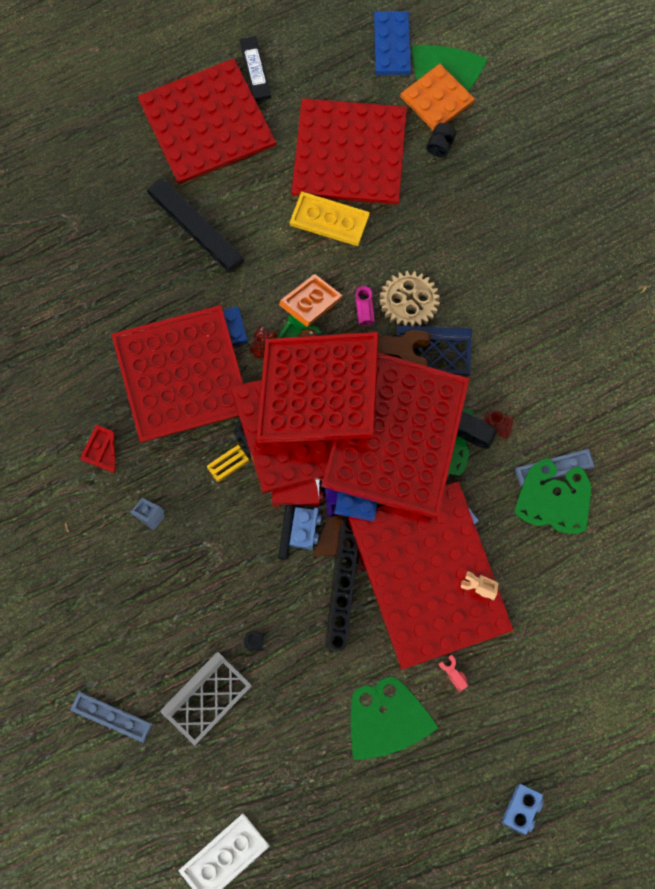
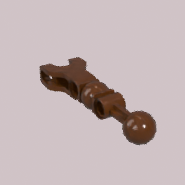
[297,329,431,367]

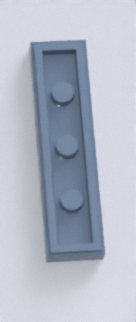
[515,449,595,488]
[70,691,153,743]

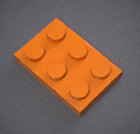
[279,274,343,327]

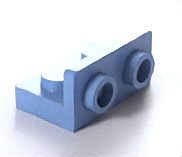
[289,507,322,550]

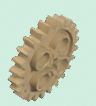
[380,271,440,327]

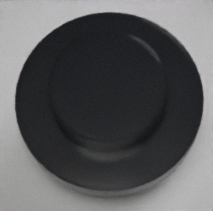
[244,631,264,651]

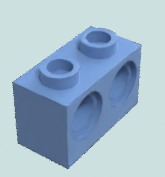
[501,784,544,835]

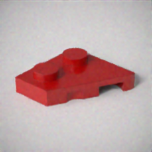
[80,425,116,474]

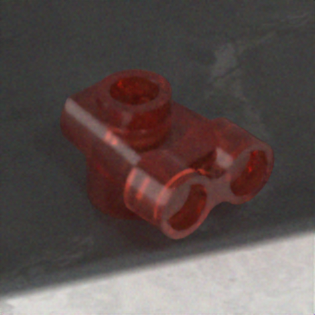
[250,328,277,358]
[483,411,514,439]

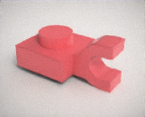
[438,655,468,693]

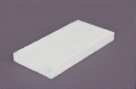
[178,813,270,889]

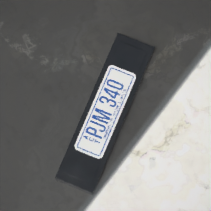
[239,36,271,101]

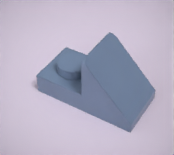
[130,498,165,530]

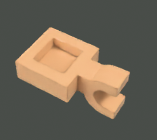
[461,571,499,600]

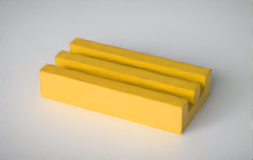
[207,445,250,483]

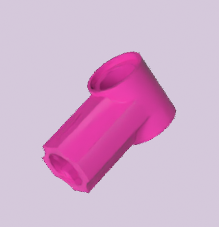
[355,286,375,326]

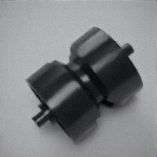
[426,123,457,158]

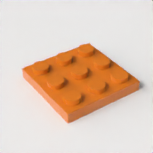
[400,64,475,130]

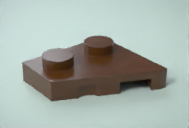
[314,515,351,558]

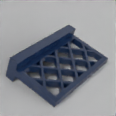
[396,326,472,375]

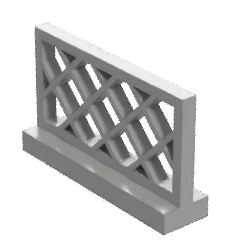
[160,652,252,746]

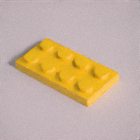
[290,192,370,246]

